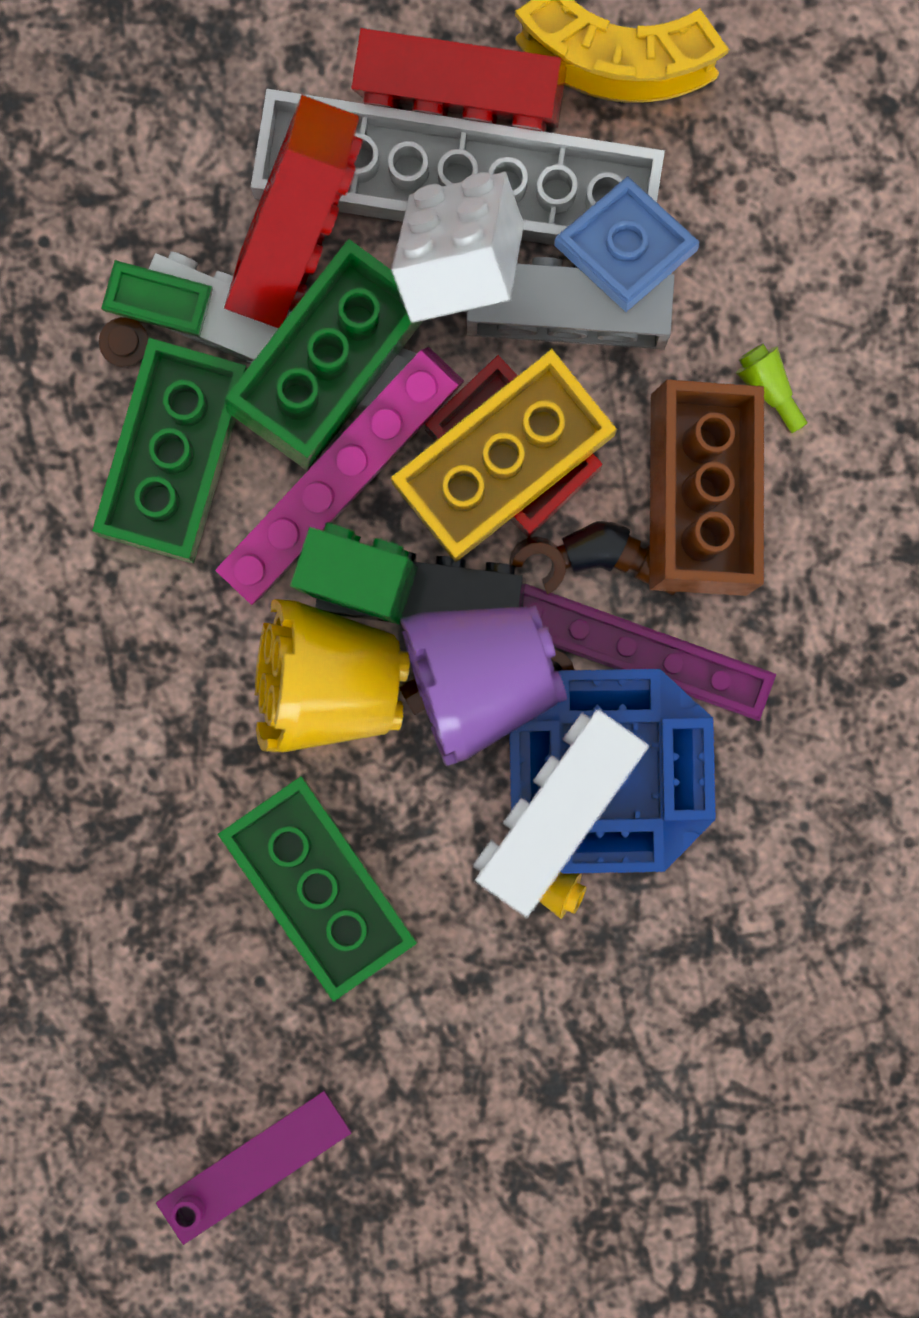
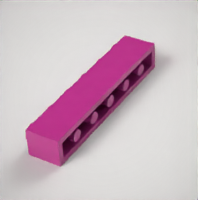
[215,347,465,605]

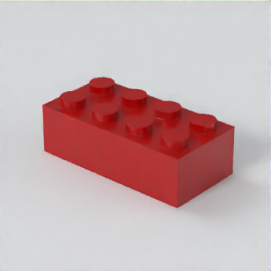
[351,28,567,132]
[224,94,363,329]

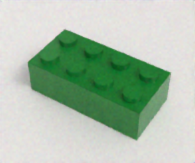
[225,238,423,471]
[92,338,247,564]
[218,776,418,1002]

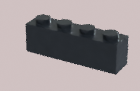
[315,552,526,624]

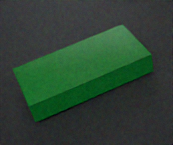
[101,260,213,337]

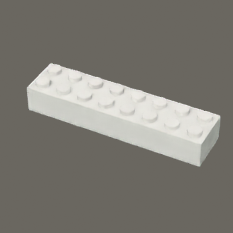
[251,89,665,245]

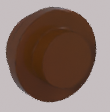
[99,317,149,368]

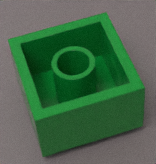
[290,522,418,625]

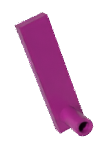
[156,1090,352,1245]

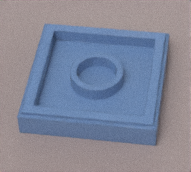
[554,176,699,312]

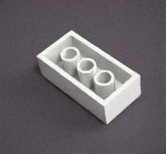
[473,709,649,917]

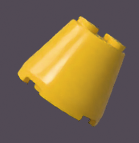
[255,599,410,752]

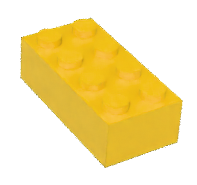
[391,349,617,563]

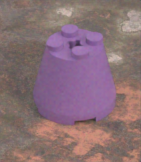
[400,606,567,766]

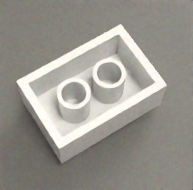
[392,172,524,323]

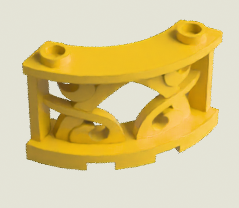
[515,0,729,103]

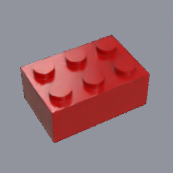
[425,355,603,539]

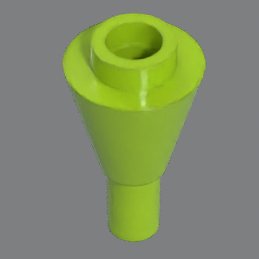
[735,343,808,433]

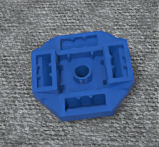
[509,669,716,874]

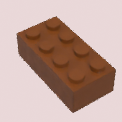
[649,379,764,596]

